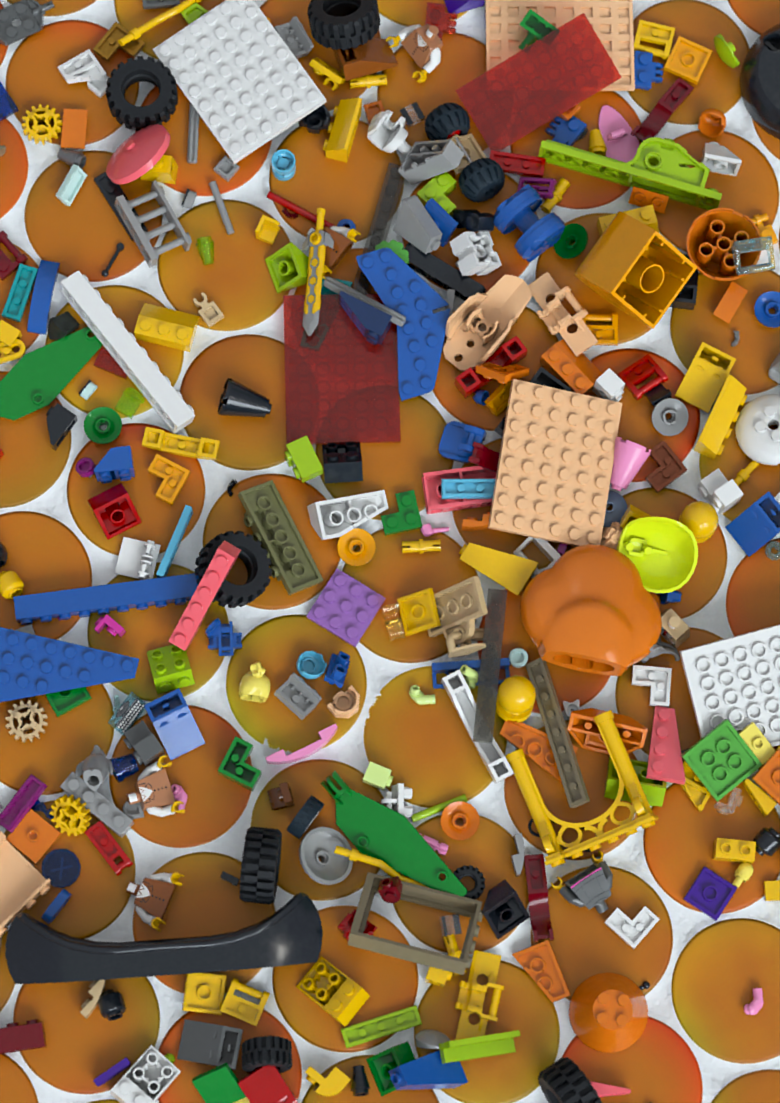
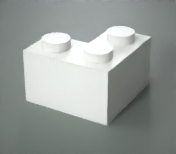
[698,468,743,515]

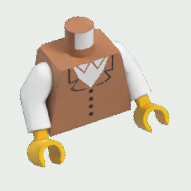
[386,24,443,83]
[127,755,185,817]

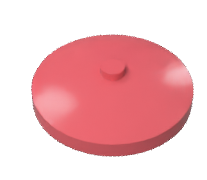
[106,124,170,185]

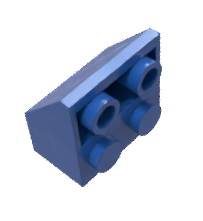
[94,446,135,484]

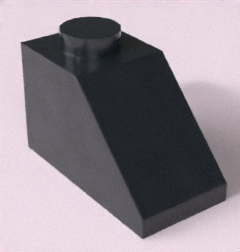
[46,403,78,451]

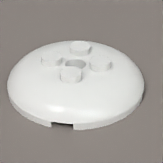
[735,394,780,466]

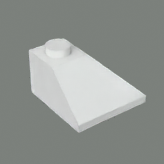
[701,142,742,176]

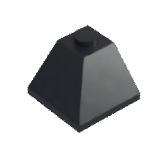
[482,880,530,939]

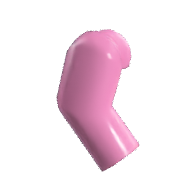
[171,784,188,810]
[744,988,763,1015]

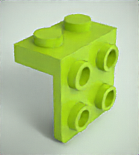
[147,644,195,694]

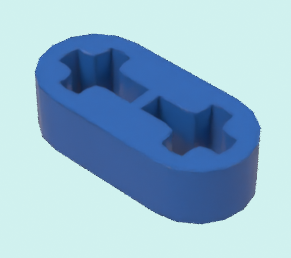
[41,889,72,924]

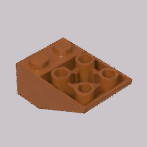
[334,38,398,81]

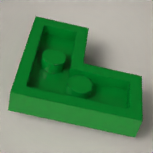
[381,490,422,536]

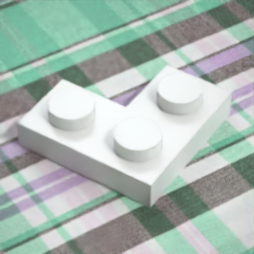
[631,665,672,707]
[604,906,660,949]

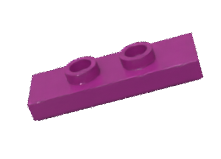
[0,774,48,833]

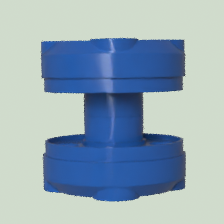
[493,184,566,263]

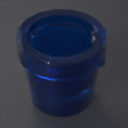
[109,753,139,783]

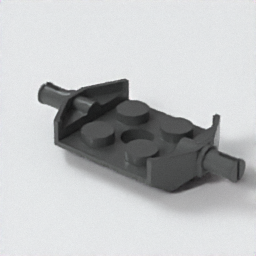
[0,0,55,46]

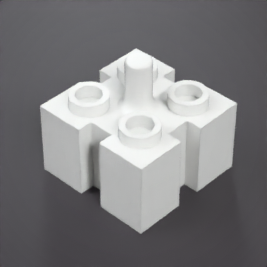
[449,232,502,276]

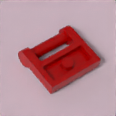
[617,354,668,401]

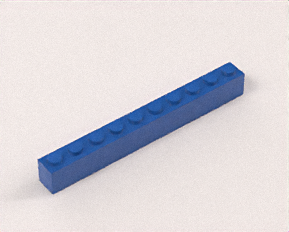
[13,573,199,625]

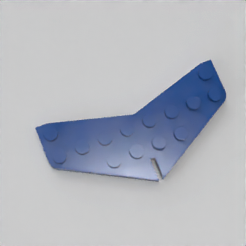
[356,248,450,401]

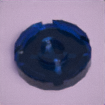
[42,849,81,888]

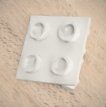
[114,537,161,580]

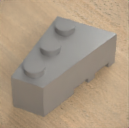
[398,139,465,185]

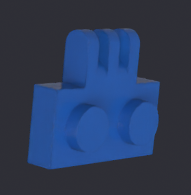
[634,50,663,90]
[545,116,587,146]

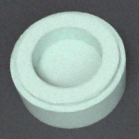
[508,648,528,668]

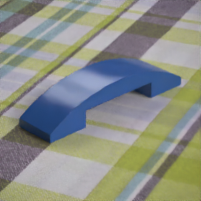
[27,260,60,335]

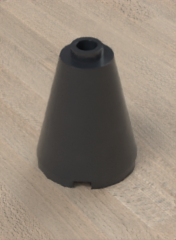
[218,378,272,417]

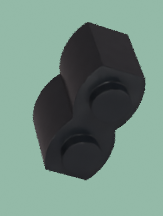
[452,209,494,232]

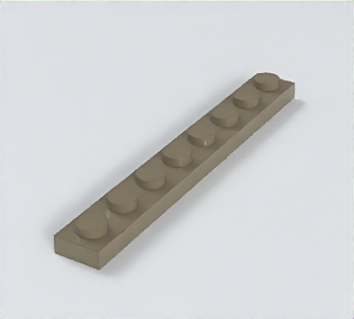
[525,658,590,808]

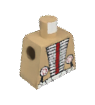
[661,608,690,649]

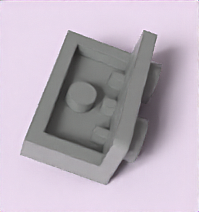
[274,16,313,59]
[274,673,322,720]

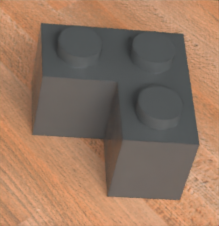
[123,720,165,767]

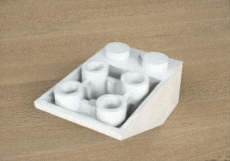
[110,1045,181,1103]

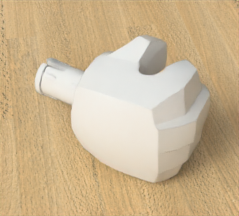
[367,110,412,157]

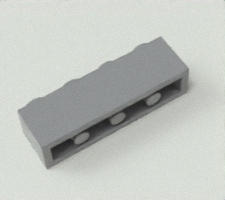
[60,771,134,838]

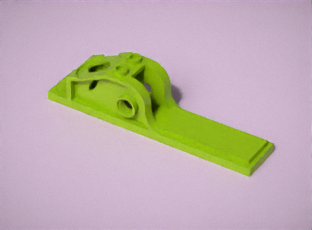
[538,137,722,211]

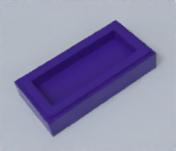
[93,1057,131,1087]

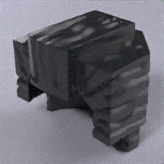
[299,104,331,134]

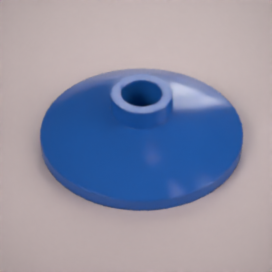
[754,291,780,328]

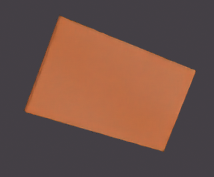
[61,109,88,149]

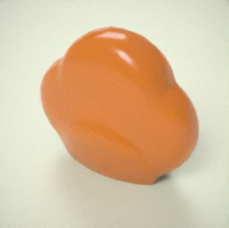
[520,544,662,676]

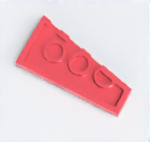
[646,706,686,785]

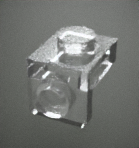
[714,787,743,815]

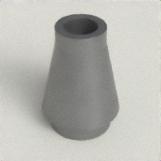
[57,148,87,169]

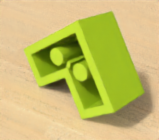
[417,172,457,217]
[284,435,323,483]

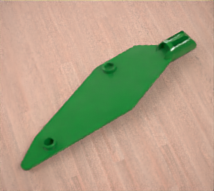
[0,326,103,421]
[321,771,467,896]

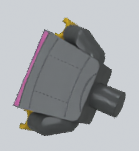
[551,851,613,913]

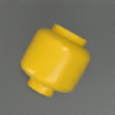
[0,571,24,599]

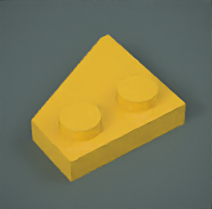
[680,761,711,812]

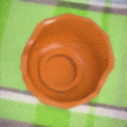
[698,108,726,138]

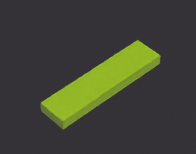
[340,1005,422,1049]

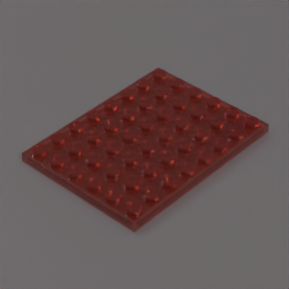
[283,294,401,445]

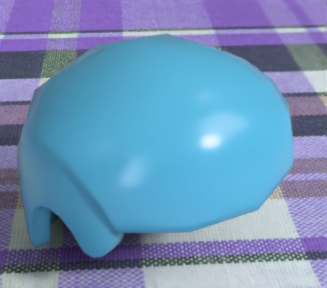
[296,651,327,679]

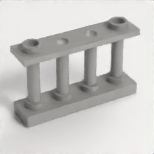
[114,180,192,268]

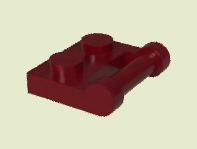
[0,231,28,281]

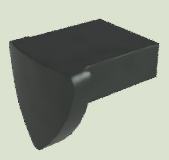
[48,311,80,340]

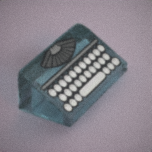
[108,692,146,736]

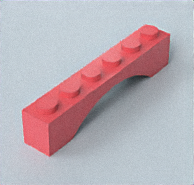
[168,540,241,651]

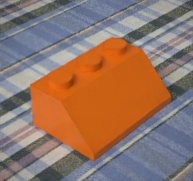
[540,339,602,395]

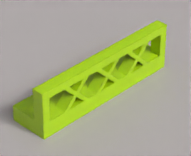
[439,1030,520,1064]

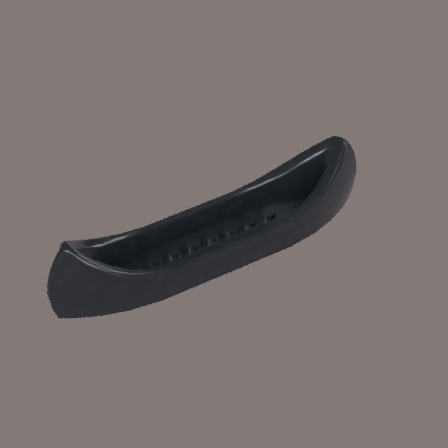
[5,892,323,984]

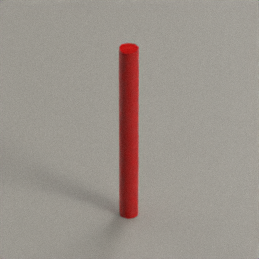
[267,191,335,228]

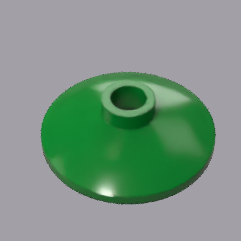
[554,223,588,259]
[84,407,122,444]

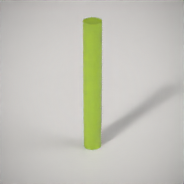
[411,794,467,822]

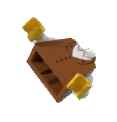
[307,226,361,279]
[126,872,184,932]

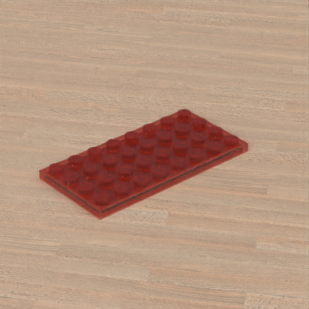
[455,13,622,151]

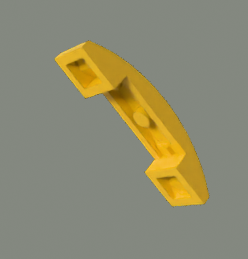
[142,427,220,460]

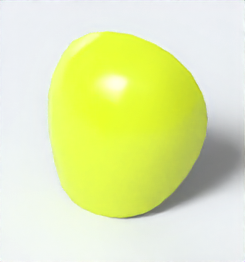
[617,517,698,593]

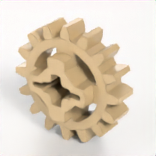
[5,700,48,743]

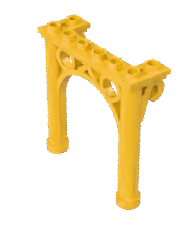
[505,710,659,867]

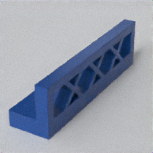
[431,658,510,689]

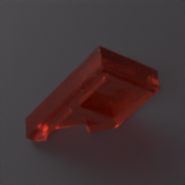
[94,348,127,379]

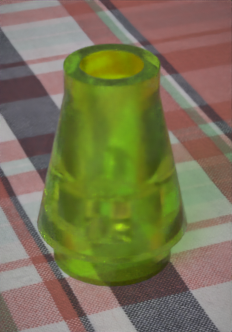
[196,236,214,265]

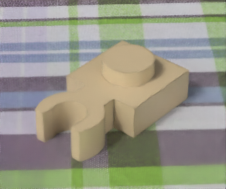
[193,292,224,328]

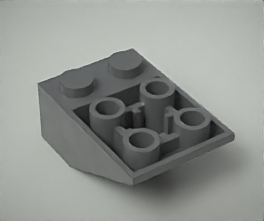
[177,1019,243,1070]

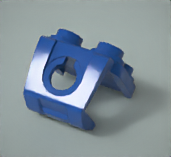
[438,421,487,463]

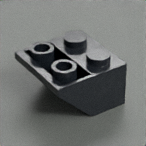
[322,441,363,484]

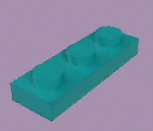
[2,263,38,322]

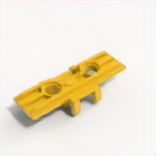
[455,950,504,1040]

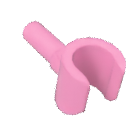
[421,523,449,537]

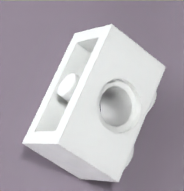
[592,368,625,402]

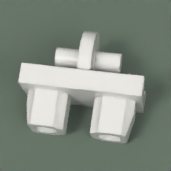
[381,783,412,818]

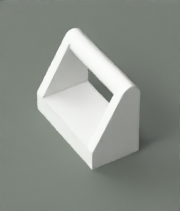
[513,537,561,576]

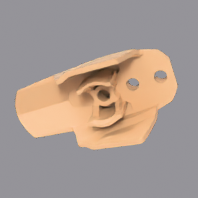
[443,274,532,371]

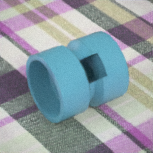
[271,149,296,181]

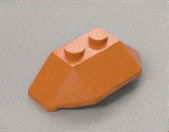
[567,708,648,755]

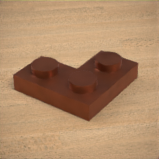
[645,440,687,493]

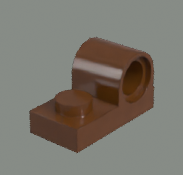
[267,782,295,811]

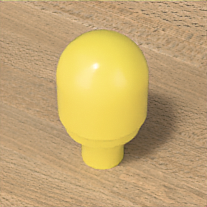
[732,862,753,888]

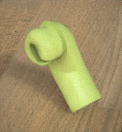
[460,665,479,689]
[409,685,436,705]

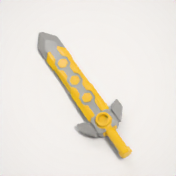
[302,208,334,336]

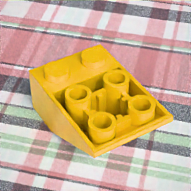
[675,342,736,413]
[296,956,370,1027]

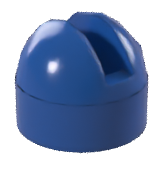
[473,389,489,405]

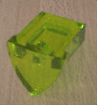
[115,387,145,419]

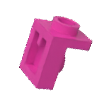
[94,614,126,638]

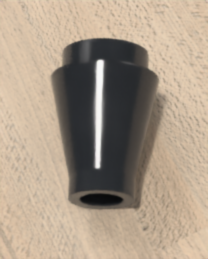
[351,1066,371,1096]

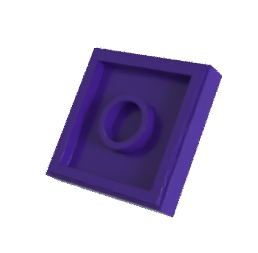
[683,866,737,921]

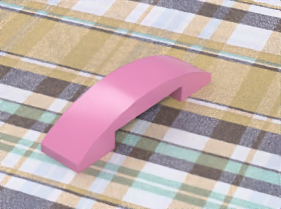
[265,724,337,765]

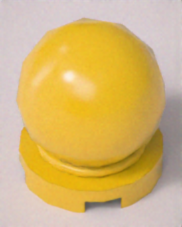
[678,501,719,544]
[495,675,536,723]

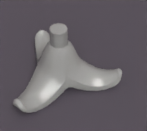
[641,636,680,663]

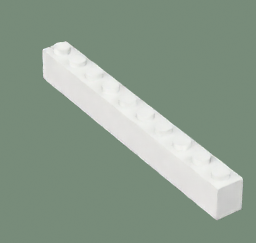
[58,270,195,434]

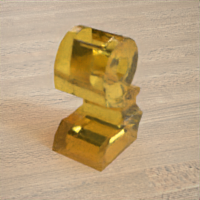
[381,602,405,641]

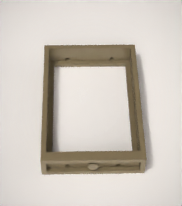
[348,872,483,975]

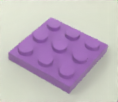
[306,569,386,647]

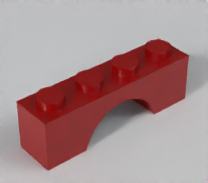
[454,335,528,399]

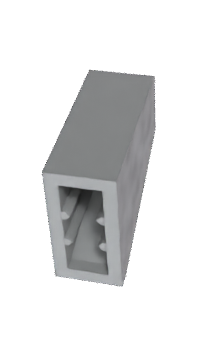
[393,195,442,254]

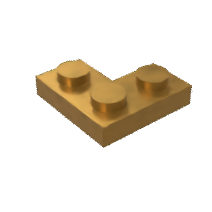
[93,22,145,62]

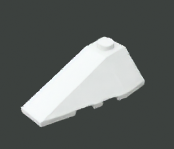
[307,490,388,540]

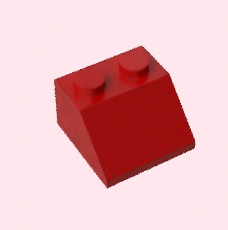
[87,483,142,540]

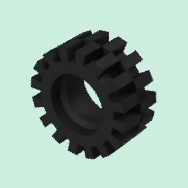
[453,865,485,900]

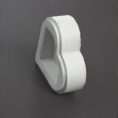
[87,76,110,99]

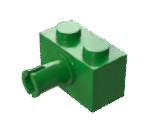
[518,9,560,54]

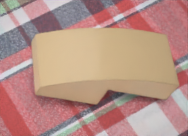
[80,980,106,1018]

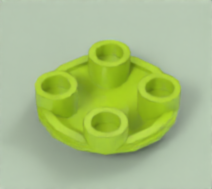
[714,34,740,68]

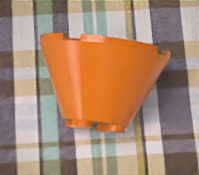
[686,208,762,281]
[569,973,648,1053]

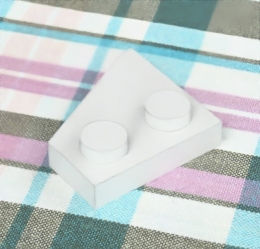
[58,49,108,84]

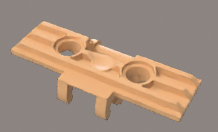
[528,272,598,357]

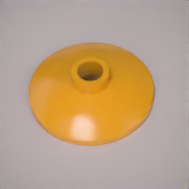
[337,528,376,566]

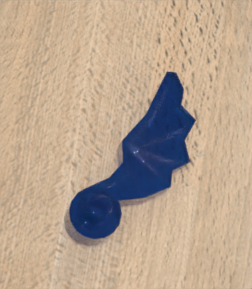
[31,800,54,819]

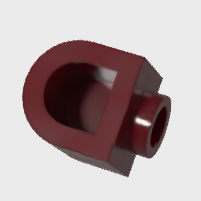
[378,876,403,903]

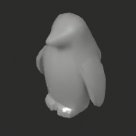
[75,745,113,791]

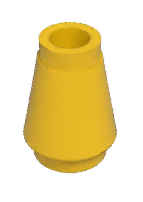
[589,129,607,156]

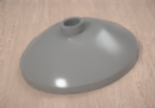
[299,827,353,885]

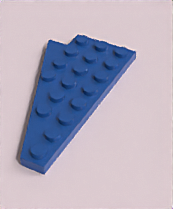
[0,627,139,703]

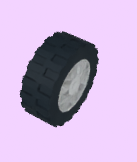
[287,795,325,839]

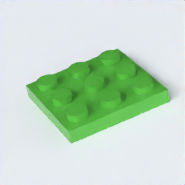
[680,719,762,802]

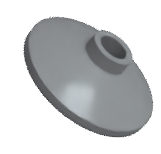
[651,398,689,436]

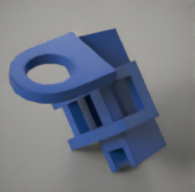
[205,618,242,656]

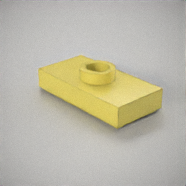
[738,722,775,765]

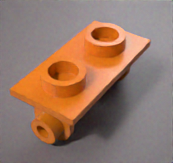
[628,186,669,213]

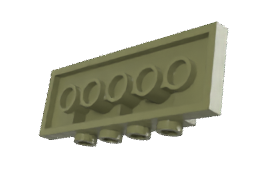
[238,480,323,595]

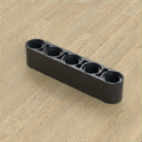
[404,242,486,301]

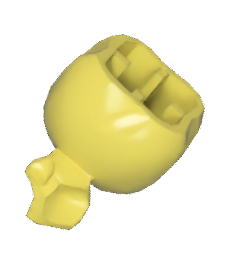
[239,661,271,703]

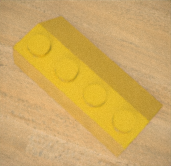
[694,374,747,460]

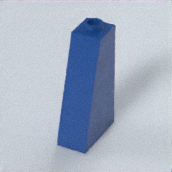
[388,1050,468,1090]

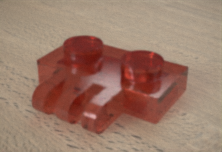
[425,2,457,41]

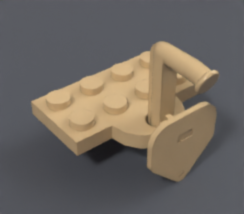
[428,576,499,659]

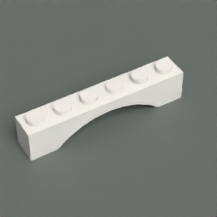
[441,669,514,784]

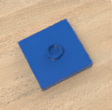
[425,198,458,247]

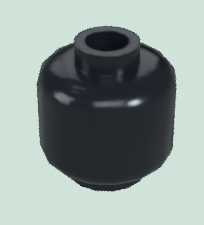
[753,827,780,856]
[98,989,126,1021]

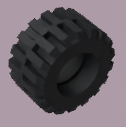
[241,1036,292,1073]

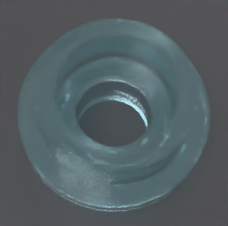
[765,541,780,560]

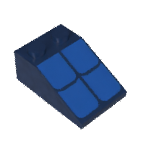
[339,291,392,345]

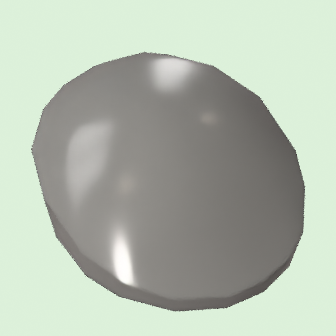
[415,1029,450,1049]

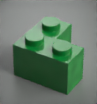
[217,736,262,791]

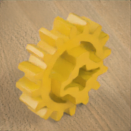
[21,104,62,145]
[50,794,92,837]

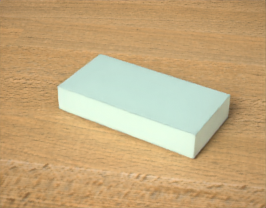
[55,164,87,206]

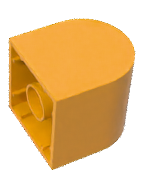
[574,211,697,329]

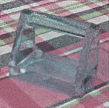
[732,236,775,275]

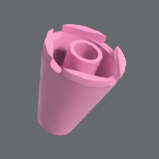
[610,436,651,492]

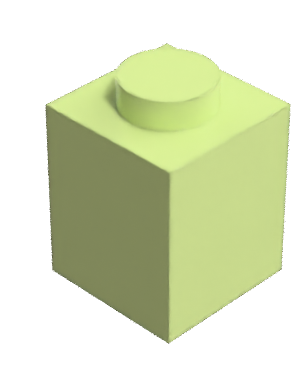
[362,762,393,791]

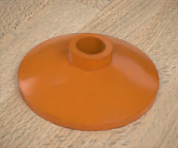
[440,801,480,841]

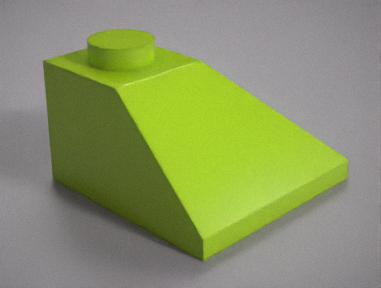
[265,243,309,293]

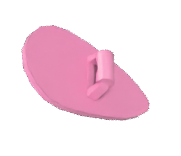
[598,105,639,162]

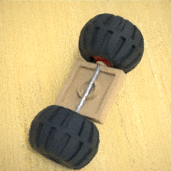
[425,102,505,203]

